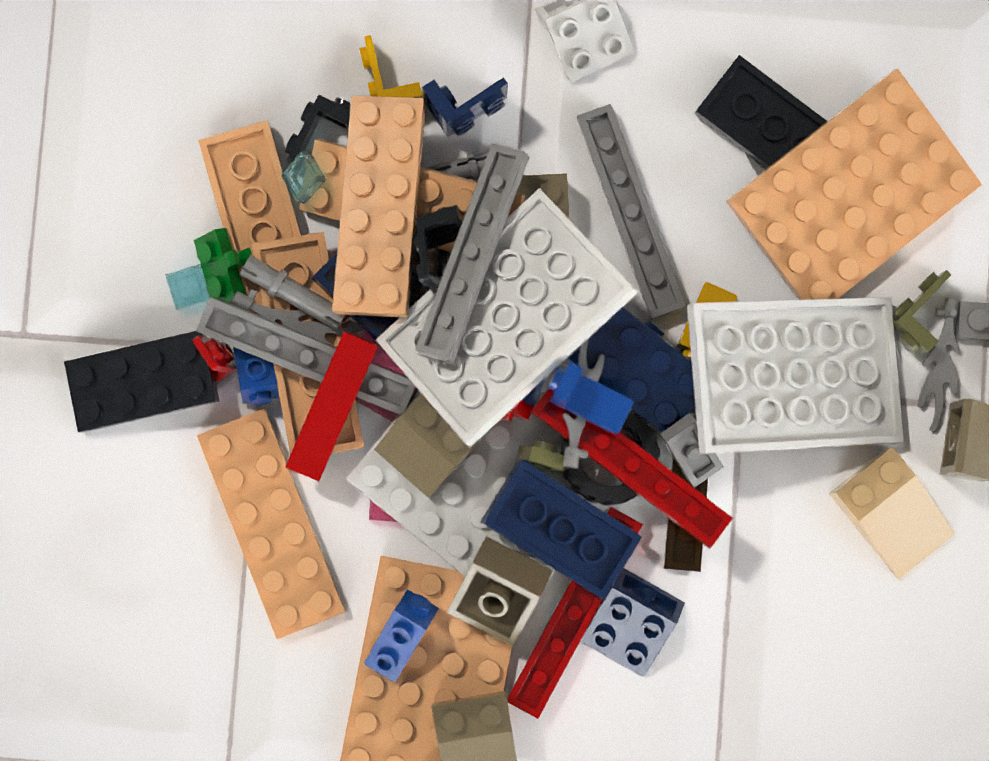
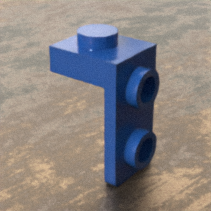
[233,347,279,406]
[548,362,633,434]
[365,589,439,682]

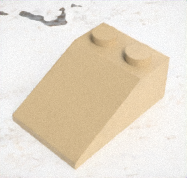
[829,447,955,580]

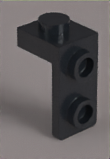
[285,94,351,168]
[413,204,465,295]

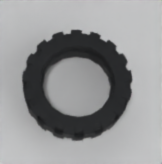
[560,409,660,505]

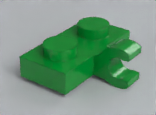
[193,228,252,304]

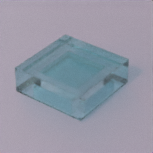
[281,151,327,204]
[165,264,210,310]

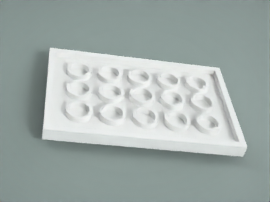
[376,188,638,447]
[687,297,904,454]

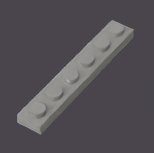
[576,104,686,320]
[415,143,529,364]
[196,296,415,415]

